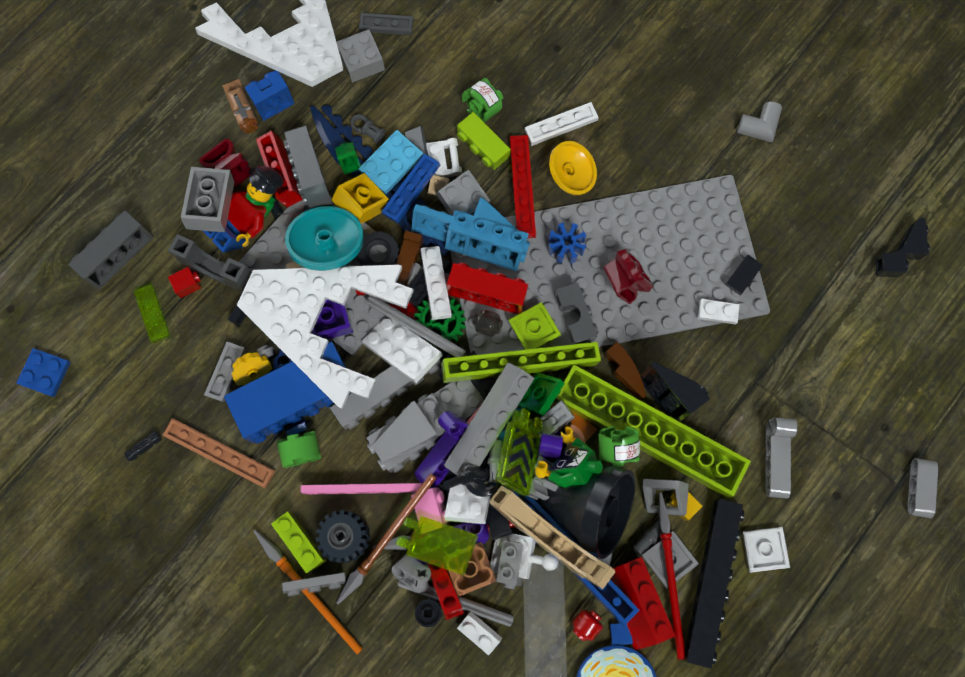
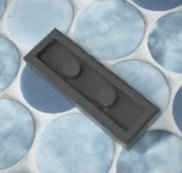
[359,13,414,35]

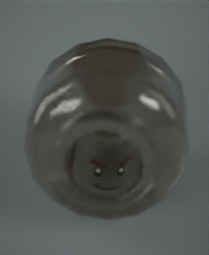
[473,309,503,337]

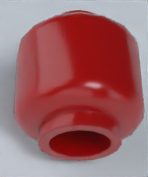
[572,610,603,642]

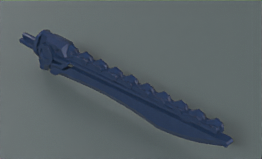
[310,105,451,256]

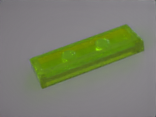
[133,284,171,343]

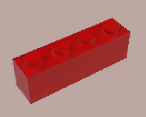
[256,131,303,208]

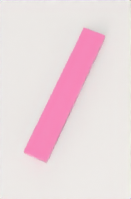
[301,483,422,494]

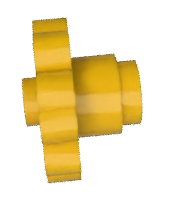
[231,352,272,386]

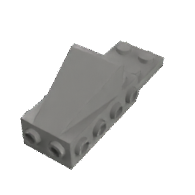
[366,380,484,473]

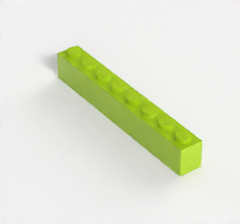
[441,342,601,383]

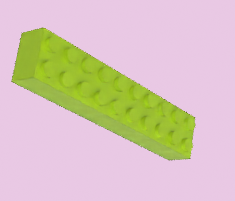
[554,365,751,498]

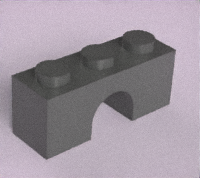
[555,283,599,345]

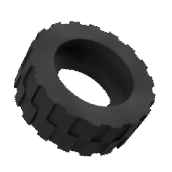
[358,231,400,266]

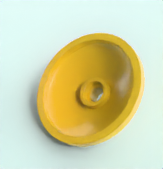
[549,141,597,195]

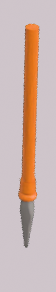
[254,530,363,654]

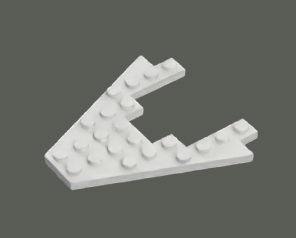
[195,0,343,87]
[237,265,413,409]

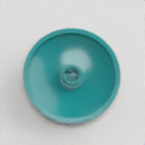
[285,206,364,271]

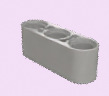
[908,458,938,519]

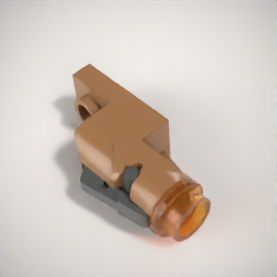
[222,79,258,134]

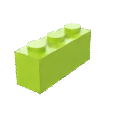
[457,112,511,170]
[271,511,327,573]

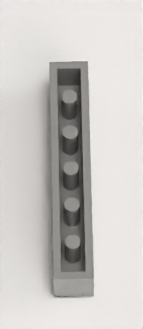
[330,359,441,430]
[444,363,534,475]

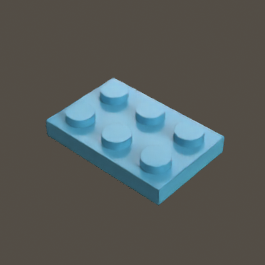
[359,130,424,194]

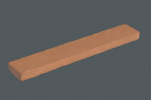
[163,418,275,489]

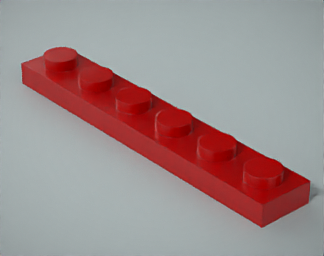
[510,135,536,239]

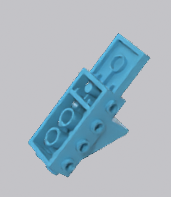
[411,198,530,272]

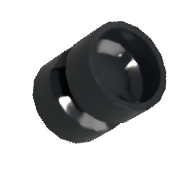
[415,598,443,628]

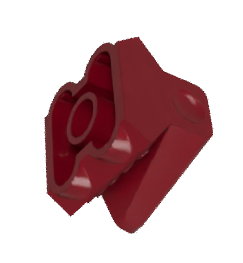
[199,139,251,190]
[603,249,653,304]

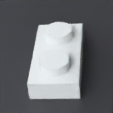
[698,299,740,325]
[457,611,502,655]

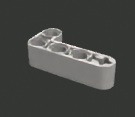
[765,417,797,498]

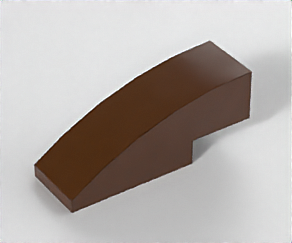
[604,342,646,401]

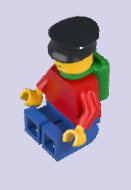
[203,166,284,252]

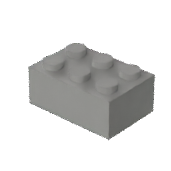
[181,167,234,232]

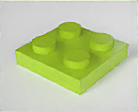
[508,302,561,350]

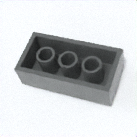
[283,126,333,209]
[68,211,154,290]

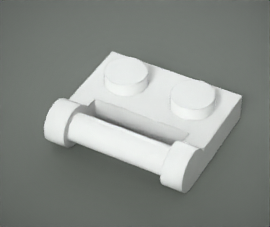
[426,138,462,178]

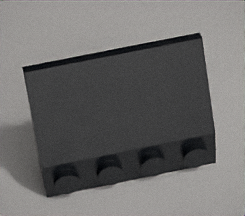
[641,362,710,422]

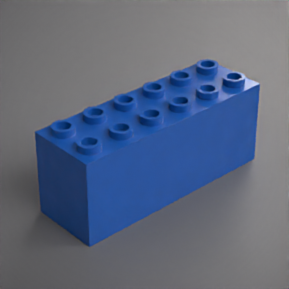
[224,342,351,444]

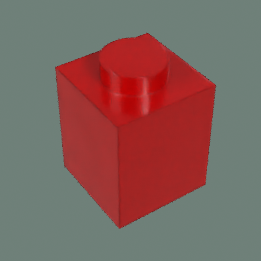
[168,267,201,298]

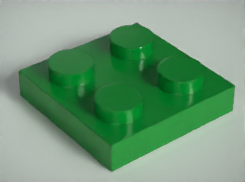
[518,372,565,416]

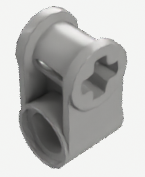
[392,554,431,593]

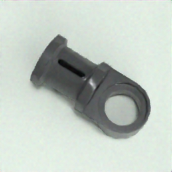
[351,114,386,144]

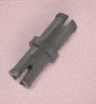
[631,519,661,556]

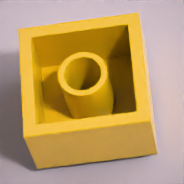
[332,173,389,224]

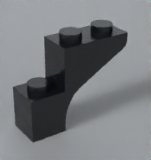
[875,218,930,277]

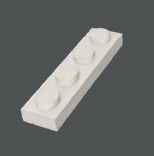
[524,102,599,146]
[420,246,452,320]

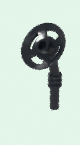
[443,457,504,497]

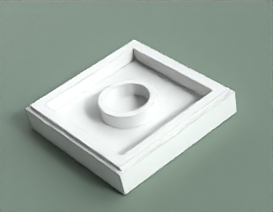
[741,527,790,573]

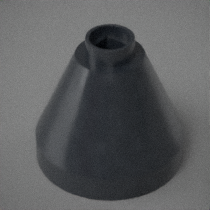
[536,465,635,559]

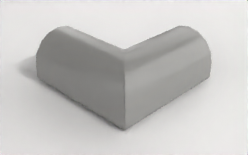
[737,102,782,143]

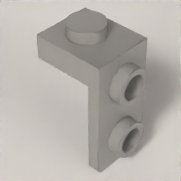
[496,541,523,589]

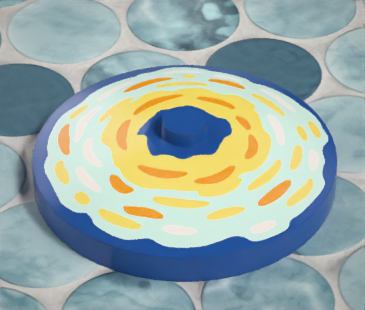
[576,645,656,677]

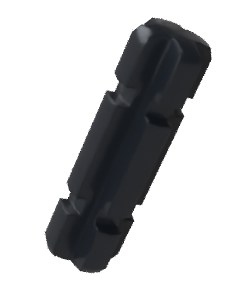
[124,431,162,461]

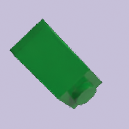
[335,142,361,175]

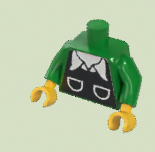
[535,427,603,488]

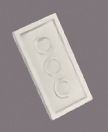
[361,316,443,383]

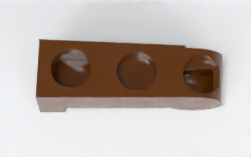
[396,231,424,286]

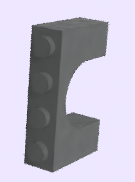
[168,234,252,293]

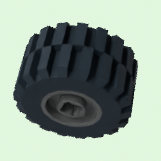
[316,510,371,563]

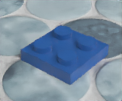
[16,348,71,397]

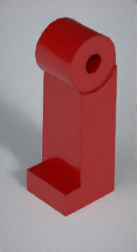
[427,558,464,620]

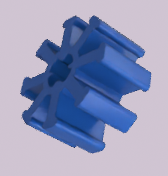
[548,223,586,264]

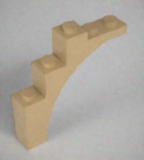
[489,486,616,589]

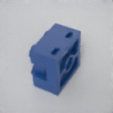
[245,70,295,121]

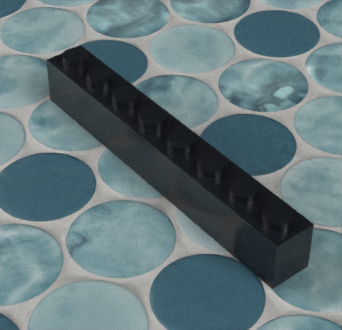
[683,499,744,669]

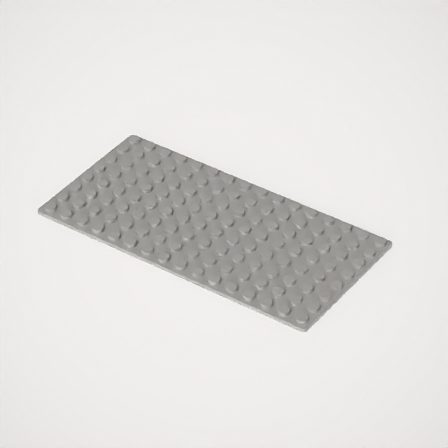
[450,175,770,355]

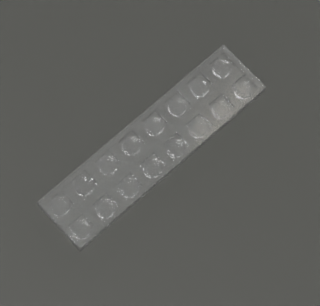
[523,558,567,677]

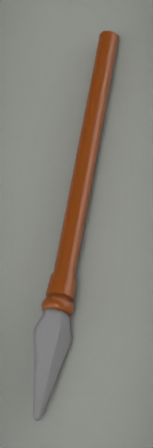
[336,473,437,604]

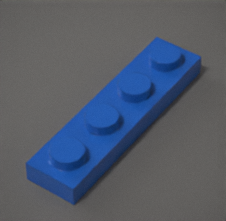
[381,154,441,224]

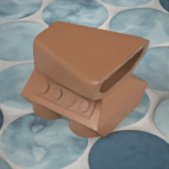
[444,542,496,596]

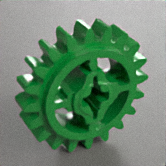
[414,299,467,347]

